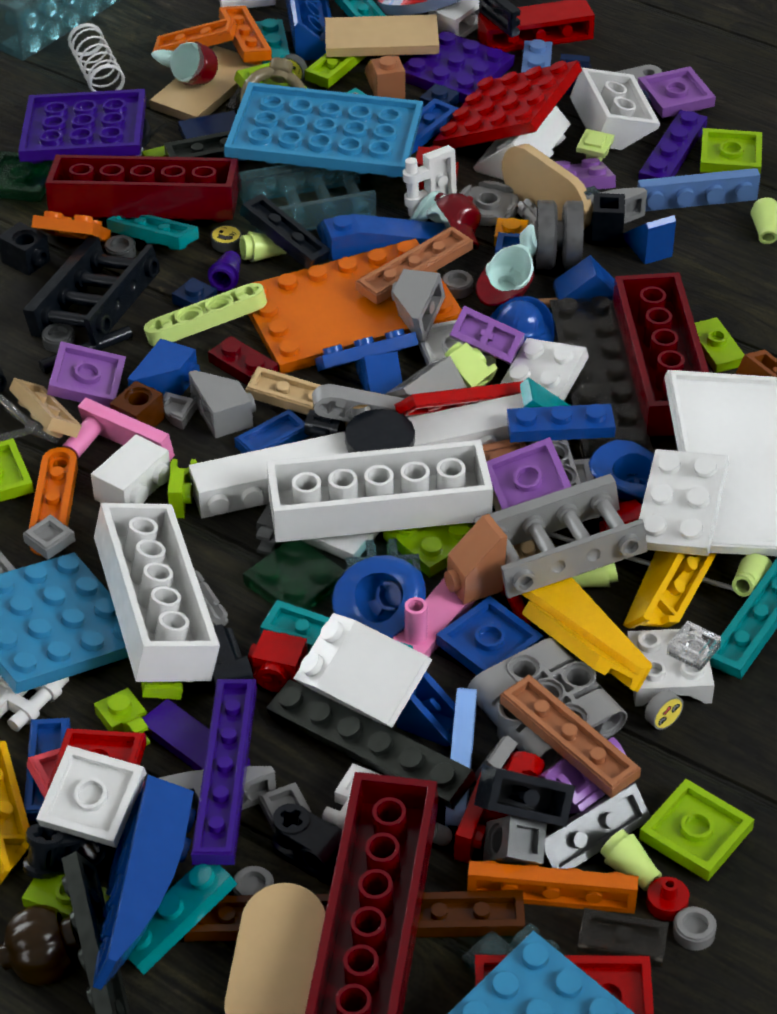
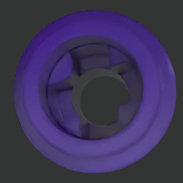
[208,251,241,291]

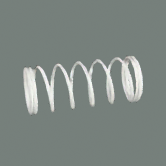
[68,23,125,92]

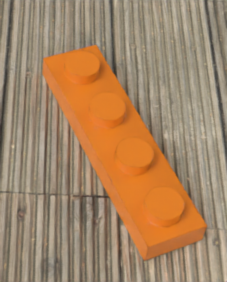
[219,6,272,65]
[467,860,638,914]

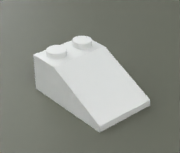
[293,613,432,728]

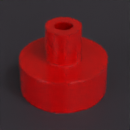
[646,876,690,921]

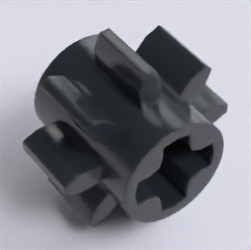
[304,410,346,438]

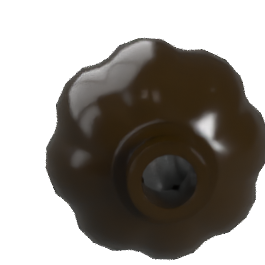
[0,904,81,986]

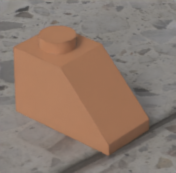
[365,56,405,99]
[444,514,507,605]

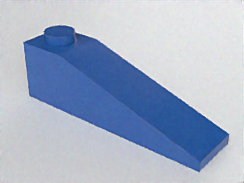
[317,214,446,262]

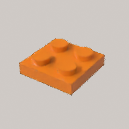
[31,211,111,242]

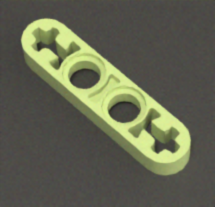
[144,283,267,346]

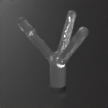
[0,395,60,444]

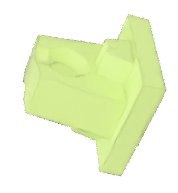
[576,129,615,162]

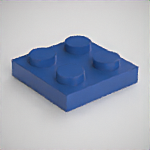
[436,596,544,675]

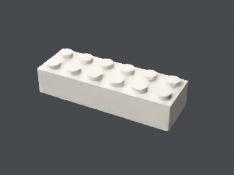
[266,440,493,543]
[94,503,220,682]

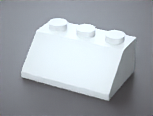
[570,67,660,150]
[473,106,571,180]

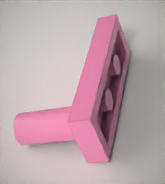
[62,397,175,461]
[392,578,477,657]

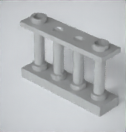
[474,473,648,599]

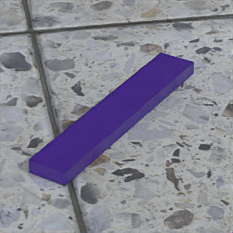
[191,679,257,865]

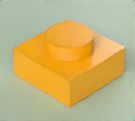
[494,218,528,246]

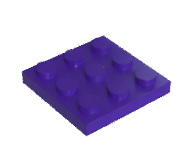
[403,31,514,103]

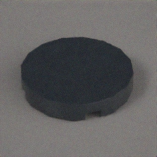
[345,409,415,453]

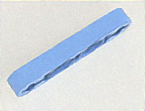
[445,688,477,827]

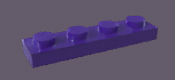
[638,110,708,180]

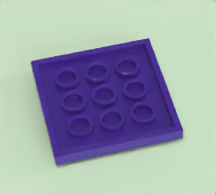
[18,89,146,164]

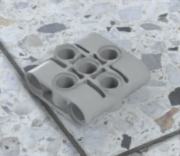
[468,638,628,772]

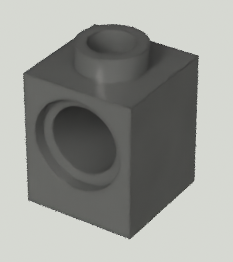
[483,815,547,865]

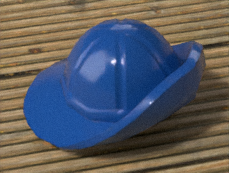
[490,296,555,357]
[588,440,654,505]
[332,555,426,638]

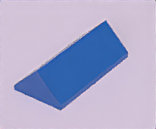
[286,0,332,60]

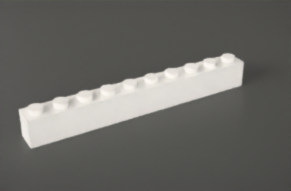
[189,393,532,519]

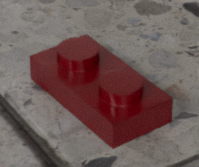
[208,336,279,385]

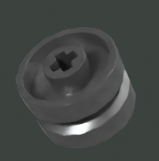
[534,200,584,271]

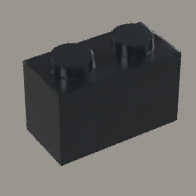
[474,764,575,827]

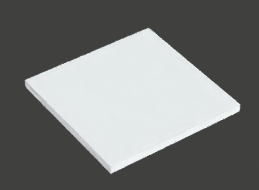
[664,370,777,556]

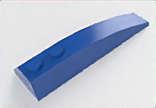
[93,775,196,990]

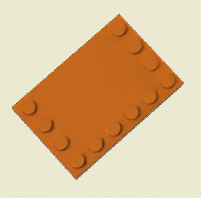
[248,238,462,374]

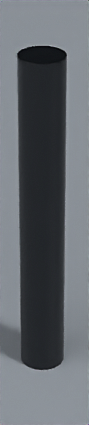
[38,325,133,373]

